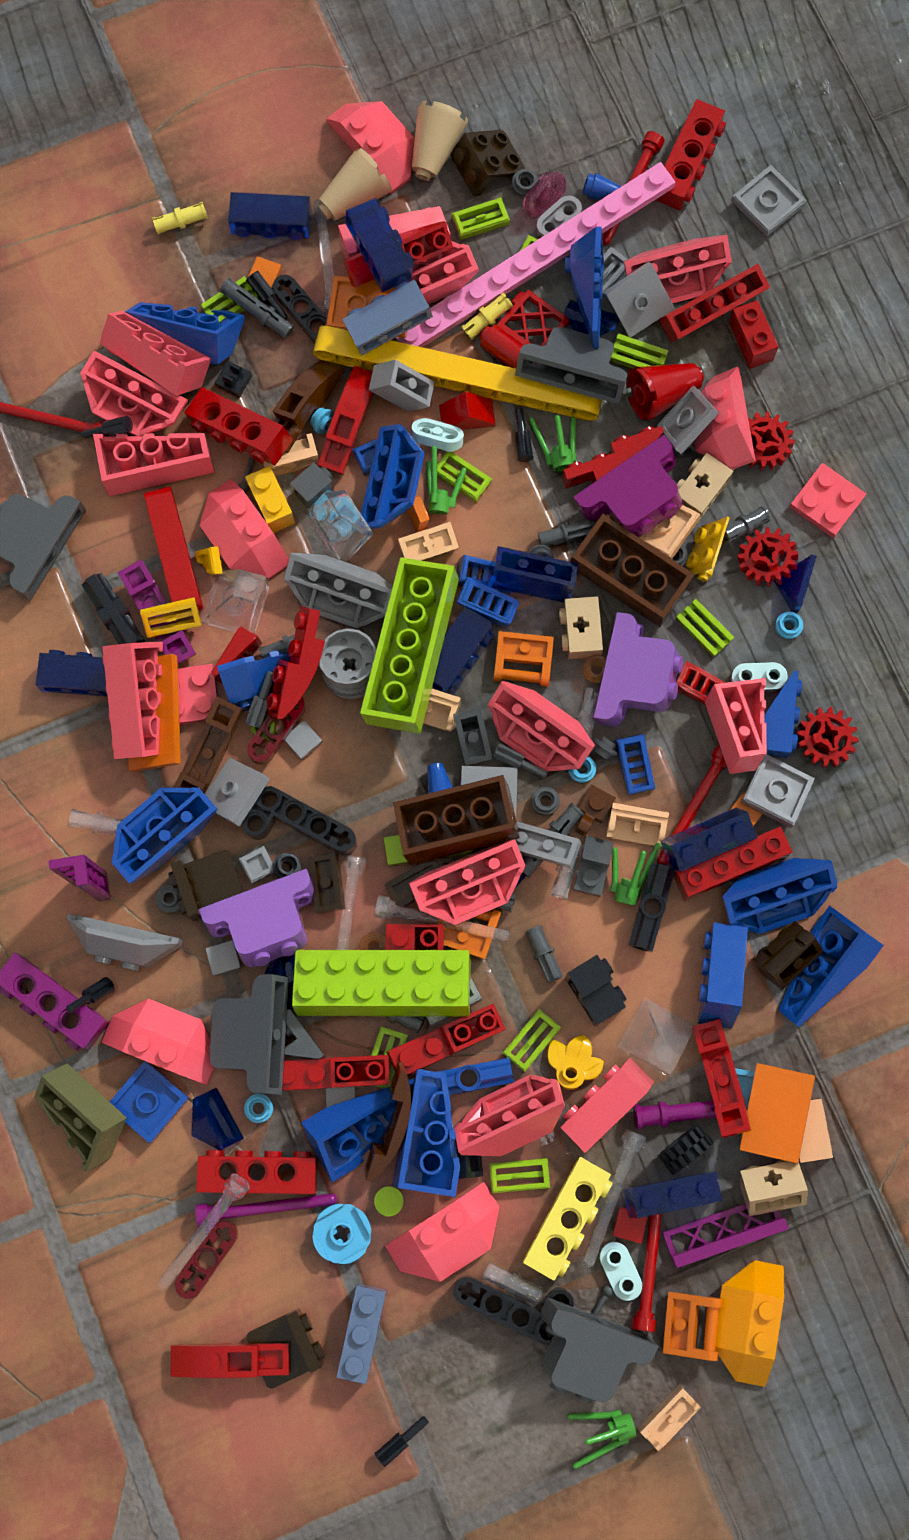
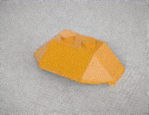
[715,1260,784,1387]

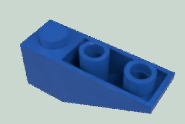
[764,671,802,758]

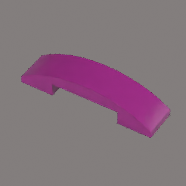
[117,559,196,664]

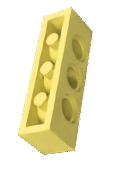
[522,1157,613,1281]

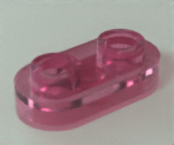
[523,171,566,218]

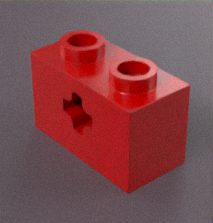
[729,300,779,369]

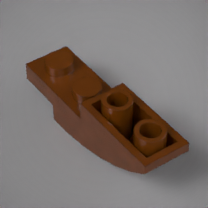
[272,360,345,453]

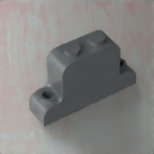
[515,327,627,404]
[0,494,86,602]
[209,974,289,1095]
[541,1297,659,1403]

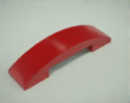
[692,1019,751,1138]

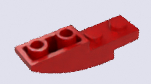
[343,221,453,288]
[317,366,374,475]
[562,426,664,489]
[267,606,325,719]
[386,1003,506,1075]
[282,1055,390,1091]
[170,1343,290,1378]

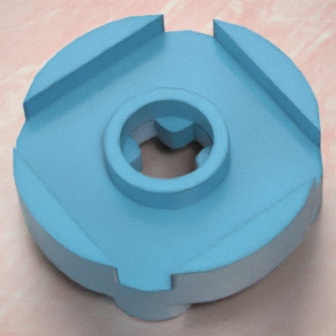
[312,1204,372,1264]

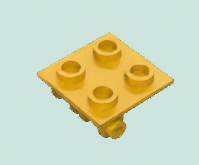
[686,516,730,582]

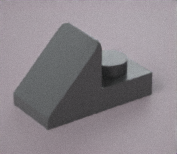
[453,707,492,766]
[573,836,614,897]
[284,1009,326,1059]

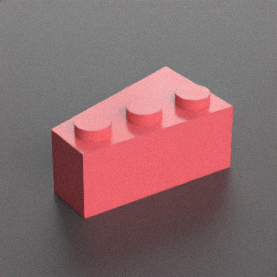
[705,678,767,774]
[560,1057,654,1153]

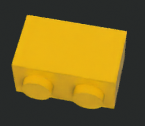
[245,466,295,533]

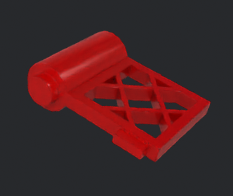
[479,289,571,368]

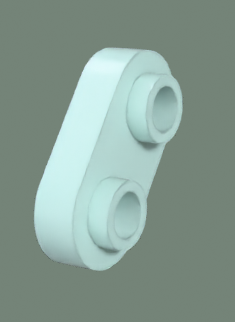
[411,418,464,452]
[731,662,788,692]
[599,1242,642,1301]

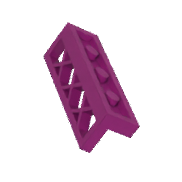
[49,855,111,902]
[662,1203,789,1268]

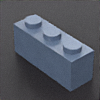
[342,280,433,356]
[336,1283,387,1384]

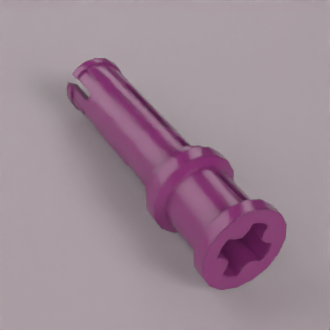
[633,1100,717,1130]

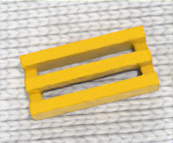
[140,597,201,638]

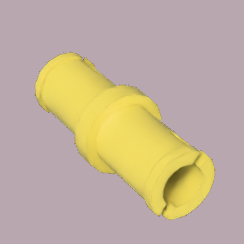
[152,202,208,235]
[461,292,513,340]

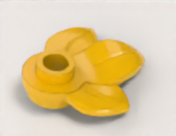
[547,1035,604,1090]

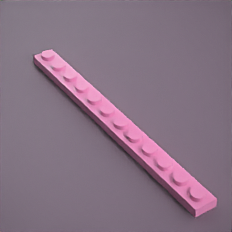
[395,162,676,347]

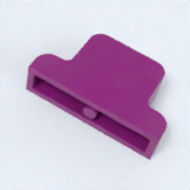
[574,435,682,537]

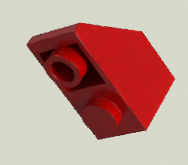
[386,924,444,950]

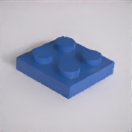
[110,1061,189,1144]

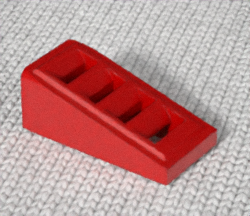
[212,626,262,683]
[676,661,726,705]

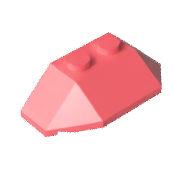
[326,101,414,194]
[623,235,732,303]
[377,241,479,305]
[80,351,188,436]
[694,367,756,470]
[199,479,289,580]
[488,681,595,771]
[409,839,526,925]
[101,999,215,1085]
[454,1074,565,1156]
[385,1182,499,1282]

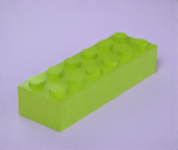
[360,557,459,734]
[292,950,471,1017]

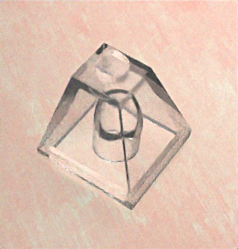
[308,490,374,562]
[201,569,270,634]
[616,997,695,1076]

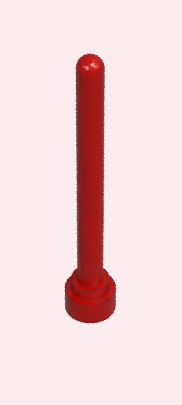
[602,131,665,245]
[0,402,113,438]
[657,745,727,866]
[631,1185,664,1332]

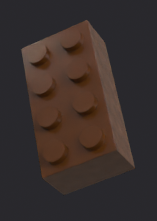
[570,514,695,627]
[393,775,520,865]

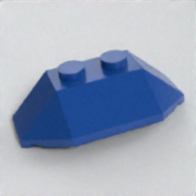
[358,424,425,530]
[111,788,218,885]
[722,858,838,934]

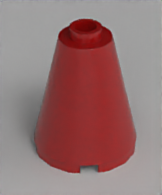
[626,363,704,421]

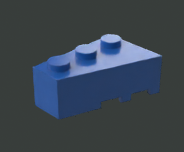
[698,922,748,1029]

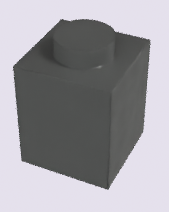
[290,462,334,511]

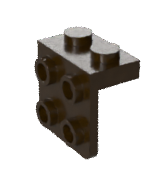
[450,130,525,196]
[168,850,243,921]
[247,1308,325,1389]

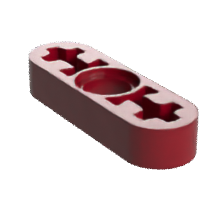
[247,697,306,765]
[175,1221,238,1299]

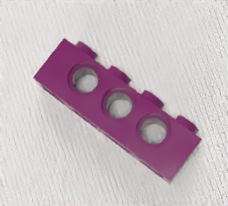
[0,953,110,1051]

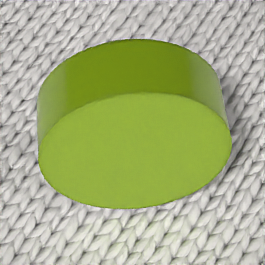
[374,1186,404,1216]

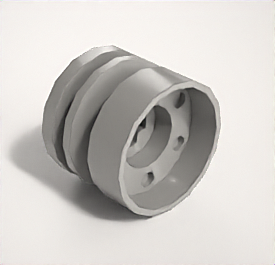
[319,628,376,700]

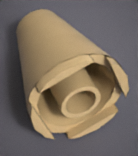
[412,100,468,181]
[318,148,392,221]

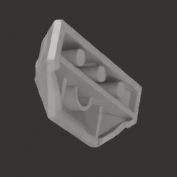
[284,552,393,629]
[67,913,183,971]

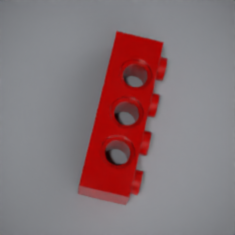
[655,99,726,211]
[658,264,771,343]
[184,387,293,466]
[674,826,793,901]
[196,1150,318,1194]

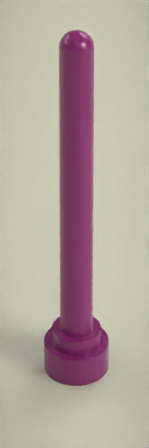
[195,1194,337,1228]

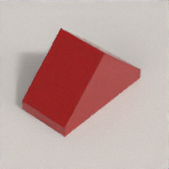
[439,392,495,430]

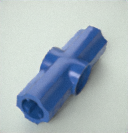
[437,1058,514,1095]

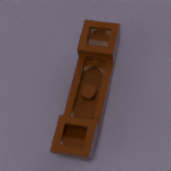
[173,697,242,794]
[364,1062,411,1182]

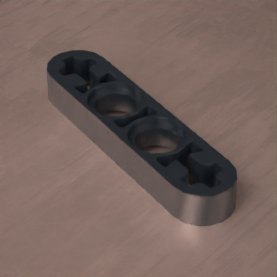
[273,275,327,344]

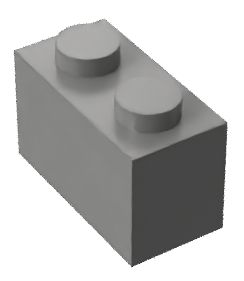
[369,359,435,412]

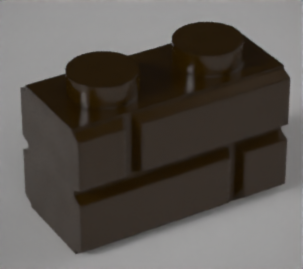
[753,921,823,990]

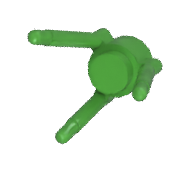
[529,415,577,472]
[426,446,466,515]
[610,843,661,905]
[567,1409,637,1469]

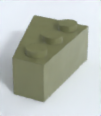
[34,1063,127,1172]

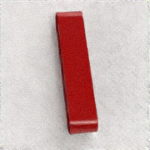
[144,486,204,612]

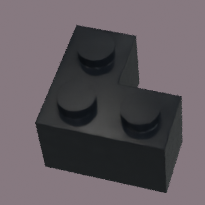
[565,955,627,1027]

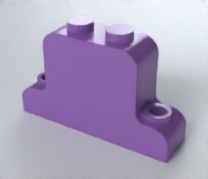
[594,612,684,727]
[199,869,314,967]

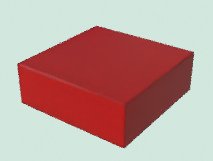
[612,1207,648,1244]

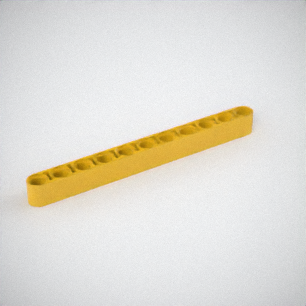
[313,326,602,421]

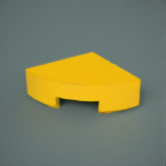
[194,546,223,575]

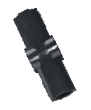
[82,573,145,644]
[628,863,675,952]

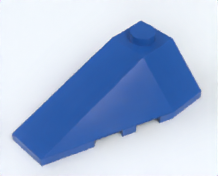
[565,226,604,348]
[125,302,245,365]
[217,650,290,712]
[779,905,884,1027]
[392,1069,460,1197]
[301,1079,414,1182]

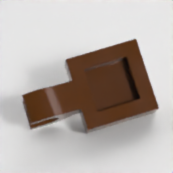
[576,784,616,837]

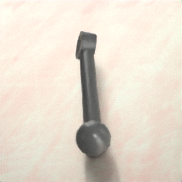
[238,456,255,492]
[592,1285,614,1316]

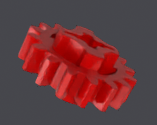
[748,411,795,471]
[738,527,799,587]
[796,707,859,768]

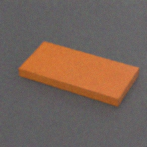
[128,654,181,772]

